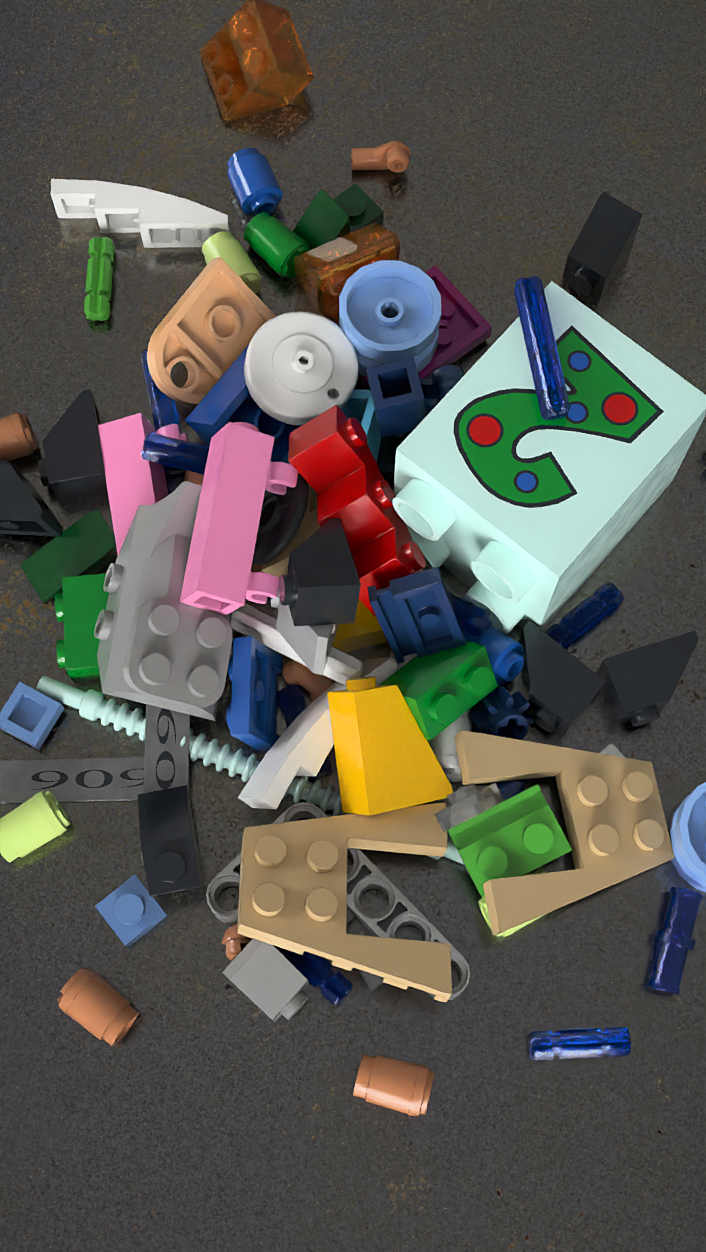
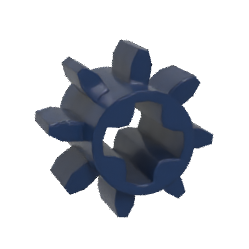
[469,685,534,740]

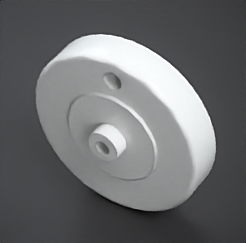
[244,311,359,426]

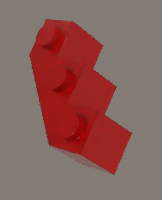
[288,404,426,617]

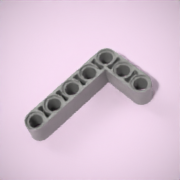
[206,802,470,1000]

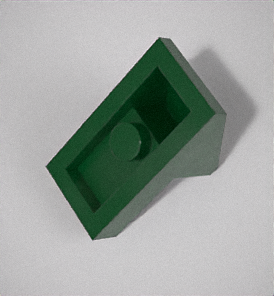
[293,183,384,270]

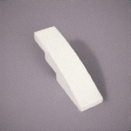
[50,179,230,248]
[238,657,398,809]

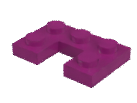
[358,265,492,390]

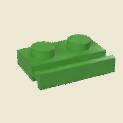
[447,784,572,897]

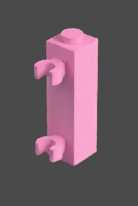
[97,413,190,555]
[180,422,298,616]

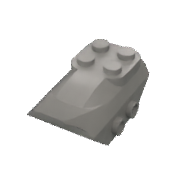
[94,481,233,721]

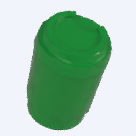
[243,212,312,279]

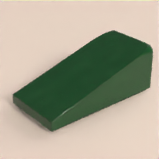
[20,509,118,604]

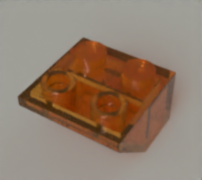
[199,0,314,121]
[294,223,400,318]

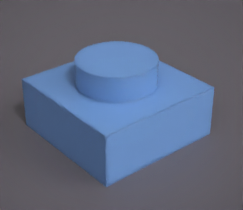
[0,681,65,750]
[95,874,168,948]

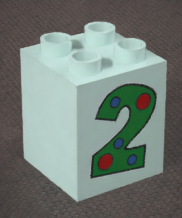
[392,281,706,634]

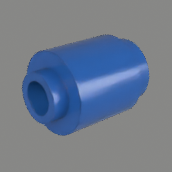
[227,148,283,216]
[461,620,524,685]

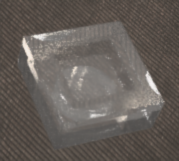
[434,782,504,832]

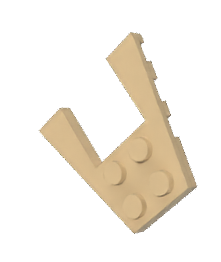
[454,731,675,935]
[237,803,452,1002]

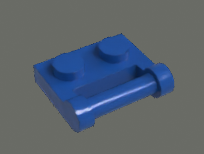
[226,636,282,754]

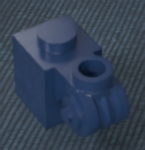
[366,357,465,438]

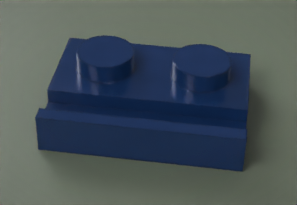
[367,567,466,664]

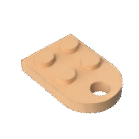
[147,257,276,404]

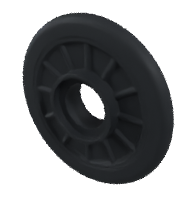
[252,472,309,565]

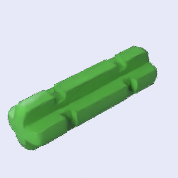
[84,237,114,321]

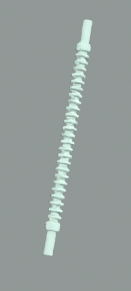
[36,675,464,865]

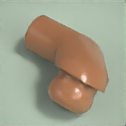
[351,140,411,173]

